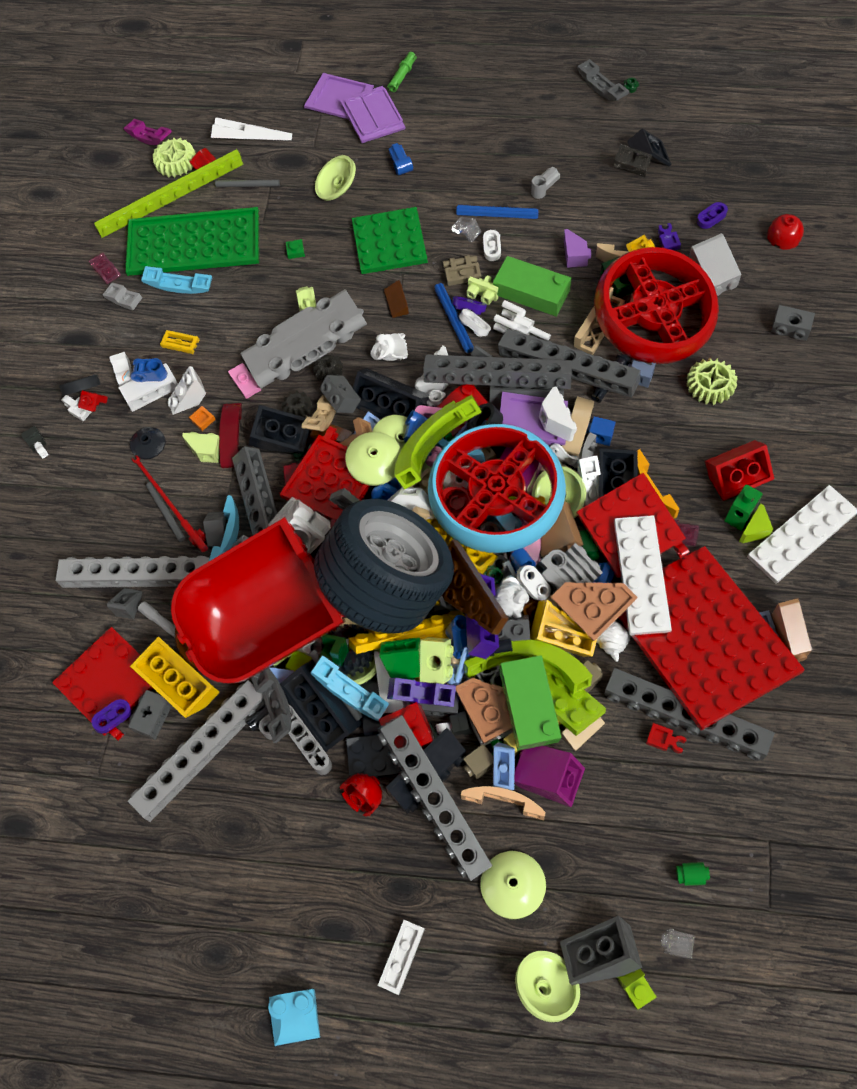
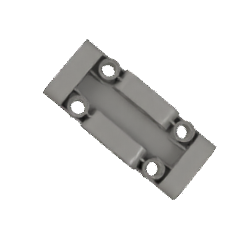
[241,289,367,389]

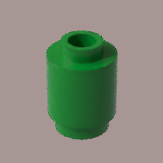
[676,862,710,886]

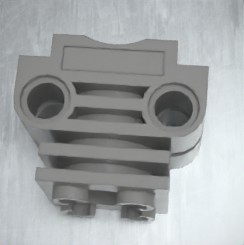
[536,543,603,595]

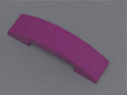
[123,119,172,145]

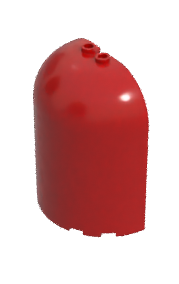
[171,517,346,683]

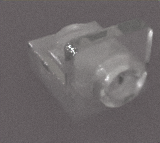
[451,217,481,242]
[661,928,695,959]

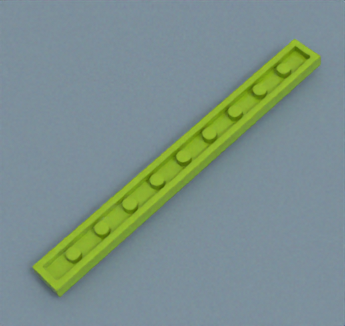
[94,149,243,238]

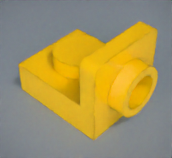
[626,235,655,252]

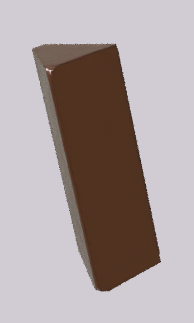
[384,280,409,318]

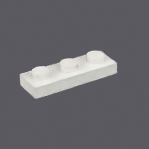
[378,920,425,995]

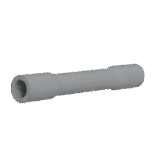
[138,601,175,638]

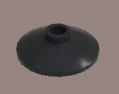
[130,427,166,459]

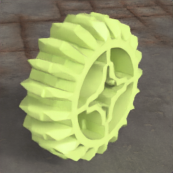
[152,138,196,178]
[686,358,737,406]

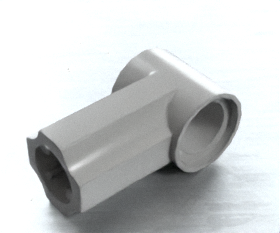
[531,167,560,199]

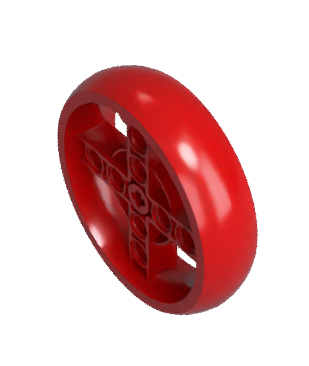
[594,247,719,364]

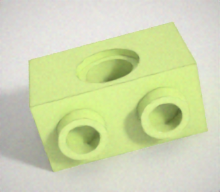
[420,637,454,684]

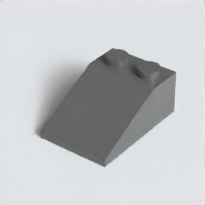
[560,916,642,985]

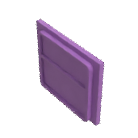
[304,73,374,119]
[340,86,405,143]
[500,392,568,446]

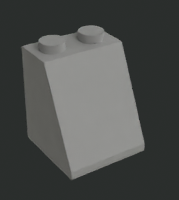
[689,233,741,296]

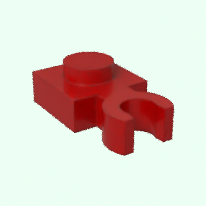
[646,723,686,753]

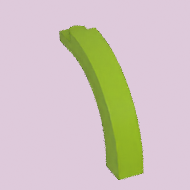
[394,395,481,489]
[464,639,593,694]

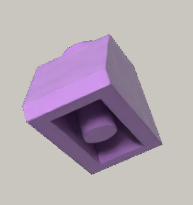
[564,229,591,268]

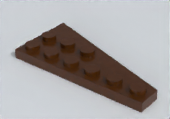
[442,539,509,635]

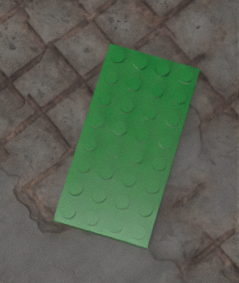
[126,207,259,276]

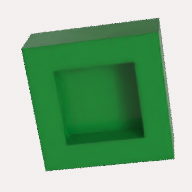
[286,239,305,259]

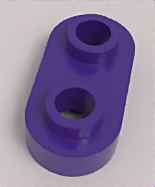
[697,202,728,229]
[452,296,487,315]
[92,699,131,734]

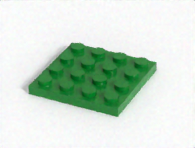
[352,207,428,274]

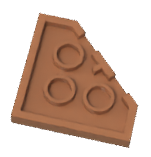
[550,582,638,641]
[456,678,512,744]

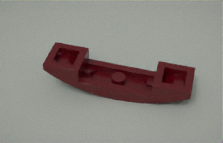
[219,403,242,468]

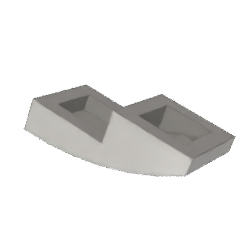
[103,283,142,310]

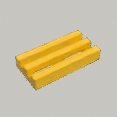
[160,330,199,354]

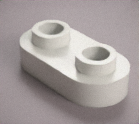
[483,230,501,261]
[459,309,491,337]
[517,565,551,600]

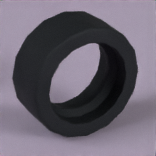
[467,403,503,430]

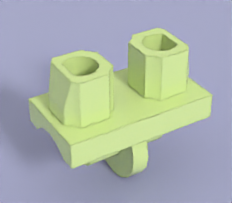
[467,275,498,305]
[296,286,316,311]

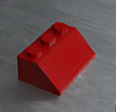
[705,440,774,500]

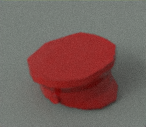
[443,486,474,518]

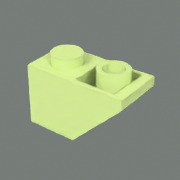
[182,432,220,463]

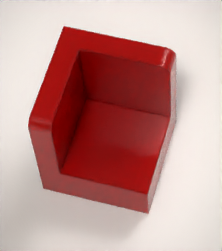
[189,148,216,170]

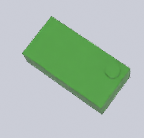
[493,256,571,317]
[499,655,562,751]

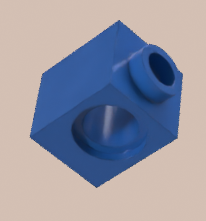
[586,416,616,446]

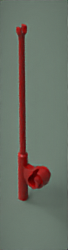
[132,455,208,552]

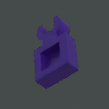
[658,223,681,250]

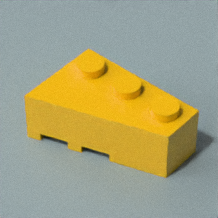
[530,600,597,657]

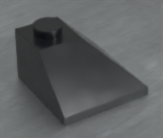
[627,128,672,167]

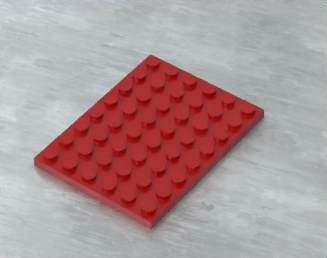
[618,546,805,731]

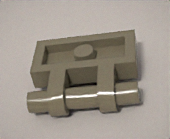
[443,255,481,286]

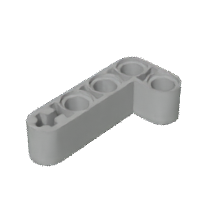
[259,705,332,775]

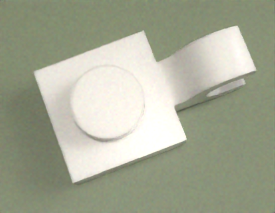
[62,395,91,421]

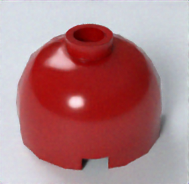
[767,214,804,250]
[340,773,382,816]

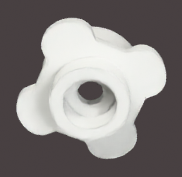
[427,390,446,407]

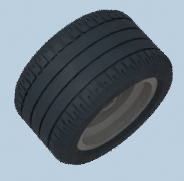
[314,499,454,633]

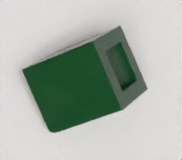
[319,634,349,666]

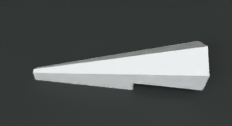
[211,117,293,140]

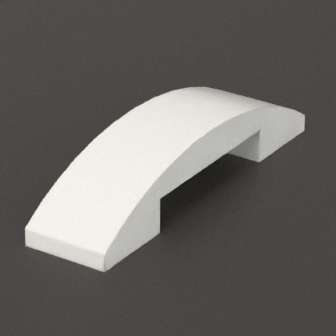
[578,456,601,507]

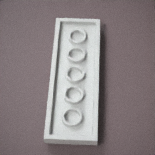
[747,485,857,584]
[614,516,672,635]

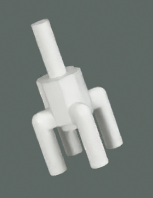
[493,300,551,340]

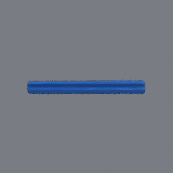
[456,205,539,219]
[434,283,474,353]

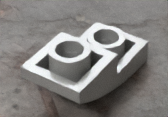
[581,432,597,459]

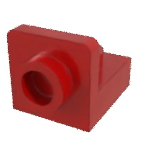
[78,390,108,412]

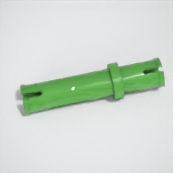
[387,52,417,92]

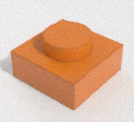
[189,406,216,431]

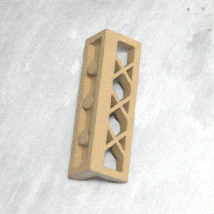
[574,287,625,355]

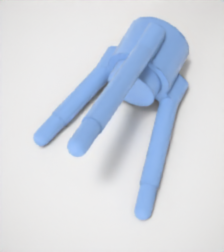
[447,647,469,685]

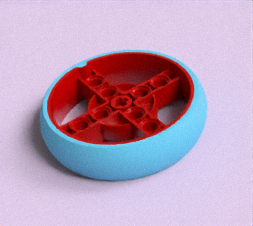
[428,424,566,553]

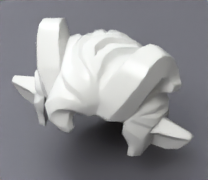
[370,333,408,361]
[494,576,529,618]
[596,621,631,662]

